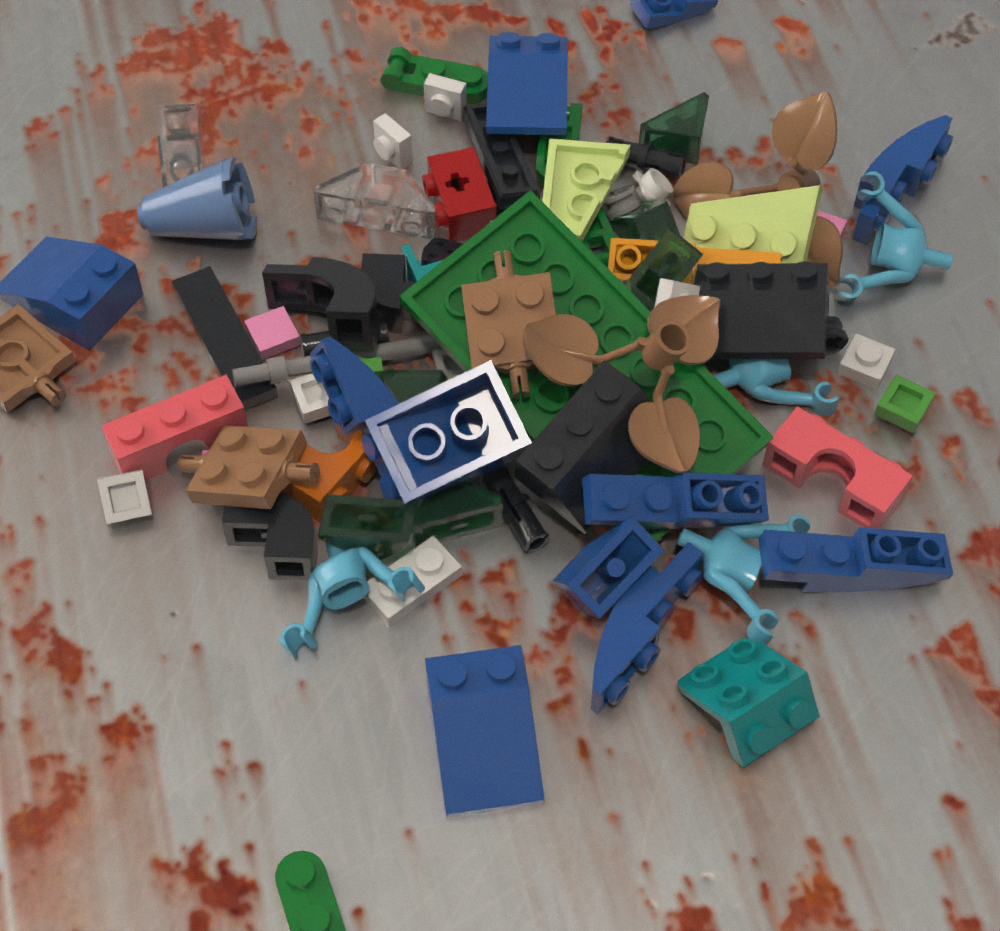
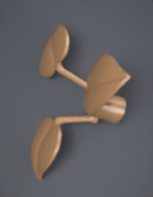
[673,92,843,287]
[524,295,720,474]

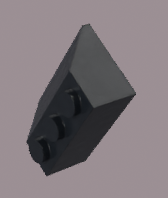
[694,261,830,359]
[514,360,650,534]

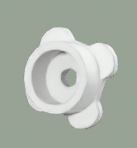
[633,168,673,209]

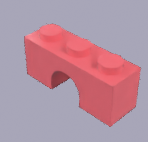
[101,375,248,481]
[762,406,913,529]

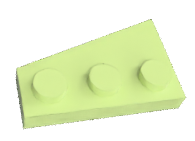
[542,139,630,242]
[683,185,823,263]

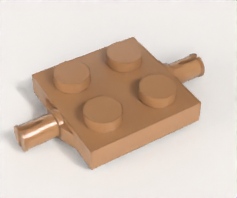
[461,250,556,399]
[0,304,76,413]
[177,425,320,510]

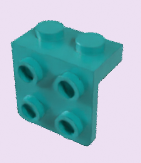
[678,637,820,768]

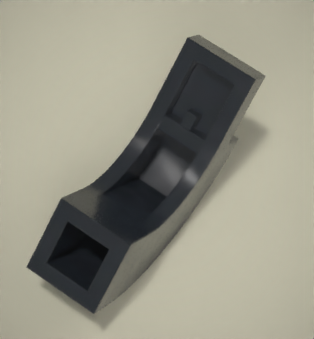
[262,257,380,350]

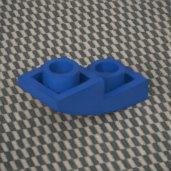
[630,0,718,29]

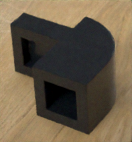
[361,253,417,334]
[222,493,318,581]

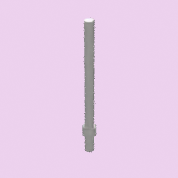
[232,335,443,386]

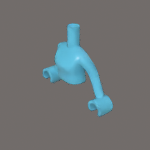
[835,171,953,303]
[713,359,840,416]
[676,515,811,645]
[280,533,425,658]

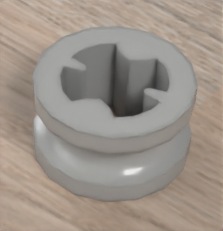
[603,185,641,219]

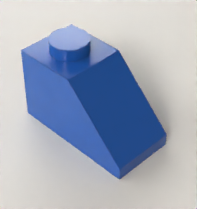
[552,516,665,619]

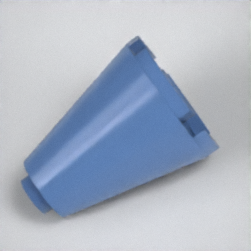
[137,157,257,241]

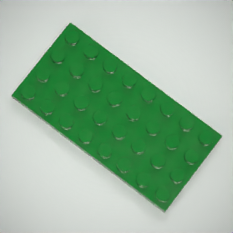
[399,190,774,542]

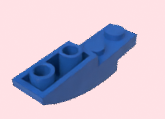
[853,115,954,245]
[310,337,427,513]
[582,472,769,530]
[758,527,953,593]
[591,542,704,714]

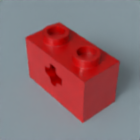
[422,147,496,242]

